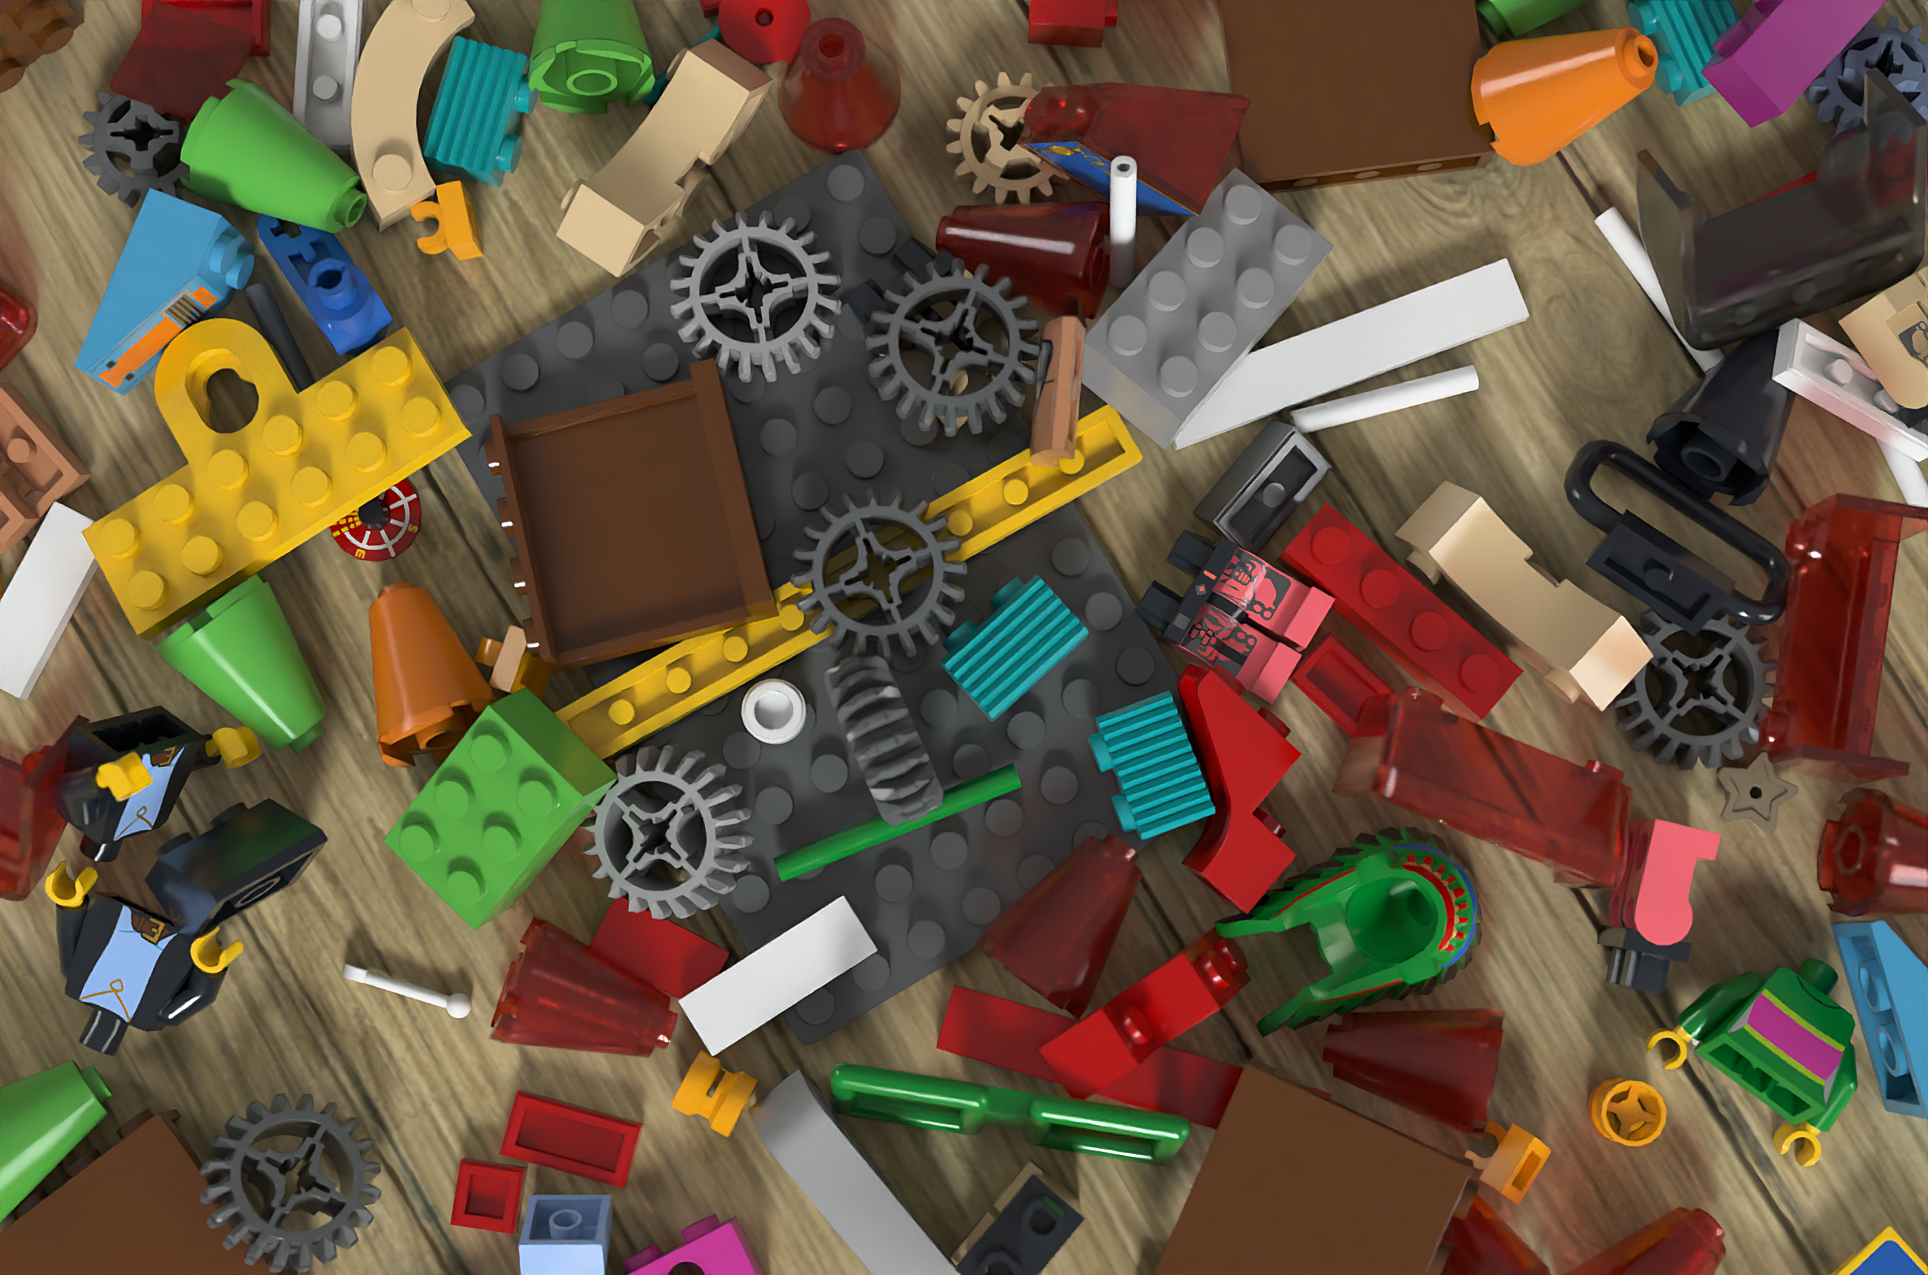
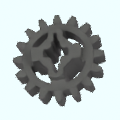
[78,71,204,208]

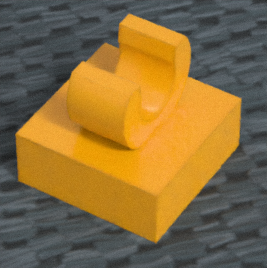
[410,180,484,261]
[474,625,552,701]
[1464,1121,1552,1205]

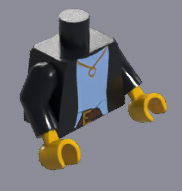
[55,705,262,862]
[45,860,244,1056]

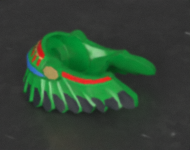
[1215,827,1482,1038]

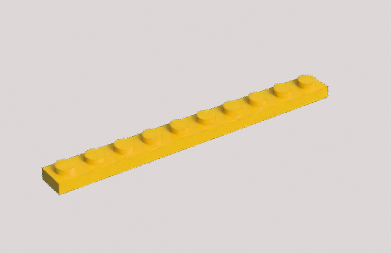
[554,404,1143,762]

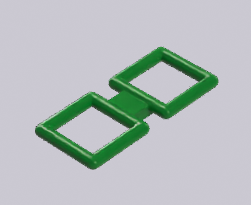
[830,1062,1190,1166]

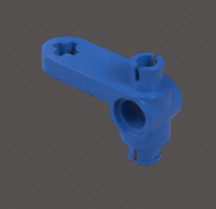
[257,214,394,357]

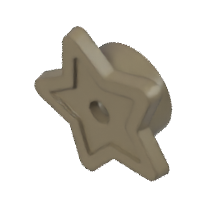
[1716,751,1799,834]

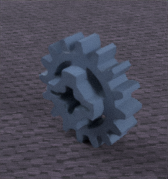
[1807,16,1928,149]

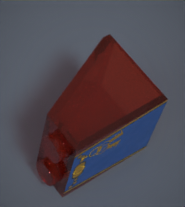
[1017,82,1251,216]

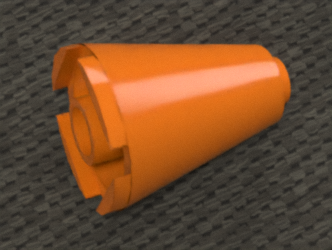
[1471,27,1658,167]
[368,582,498,768]

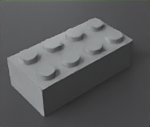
[1081,167,1334,450]

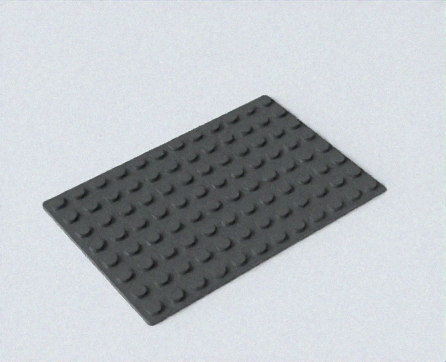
[443,149,1209,1045]

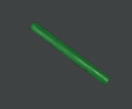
[773,763,1022,882]

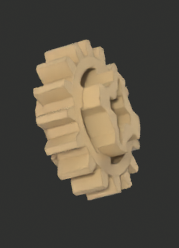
[945,72,1081,212]

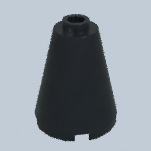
[1646,328,1797,507]

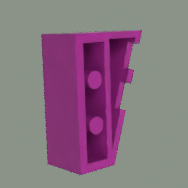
[1700,0,1887,128]

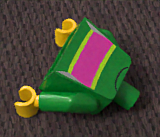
[1645,958,1858,1166]

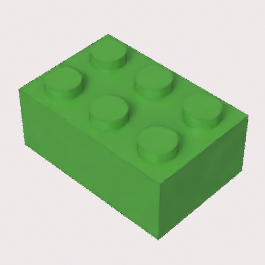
[383,687,619,931]

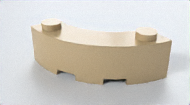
[349,0,475,233]
[556,38,774,278]
[1394,480,1654,712]

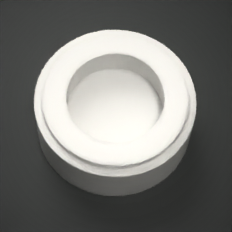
[741,678,807,744]

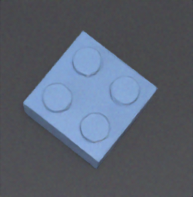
[519,1195,613,1275]

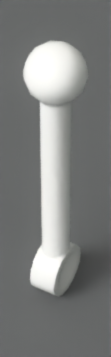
[341,963,472,1018]

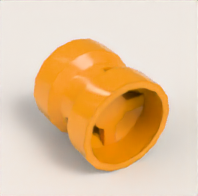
[671,1049,759,1137]
[1587,1077,1666,1146]

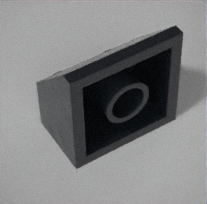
[144,798,329,944]

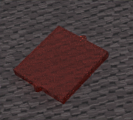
[110,1,255,121]

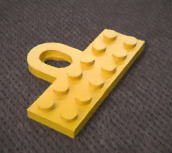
[81,318,473,641]

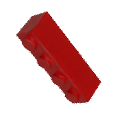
[1276,502,1524,725]

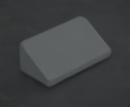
[1193,420,1332,555]

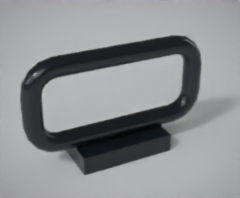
[1564,439,1795,637]

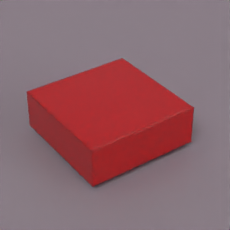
[450,1158,528,1234]

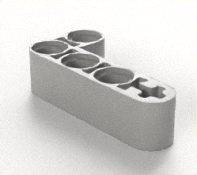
[748,1068,961,1275]

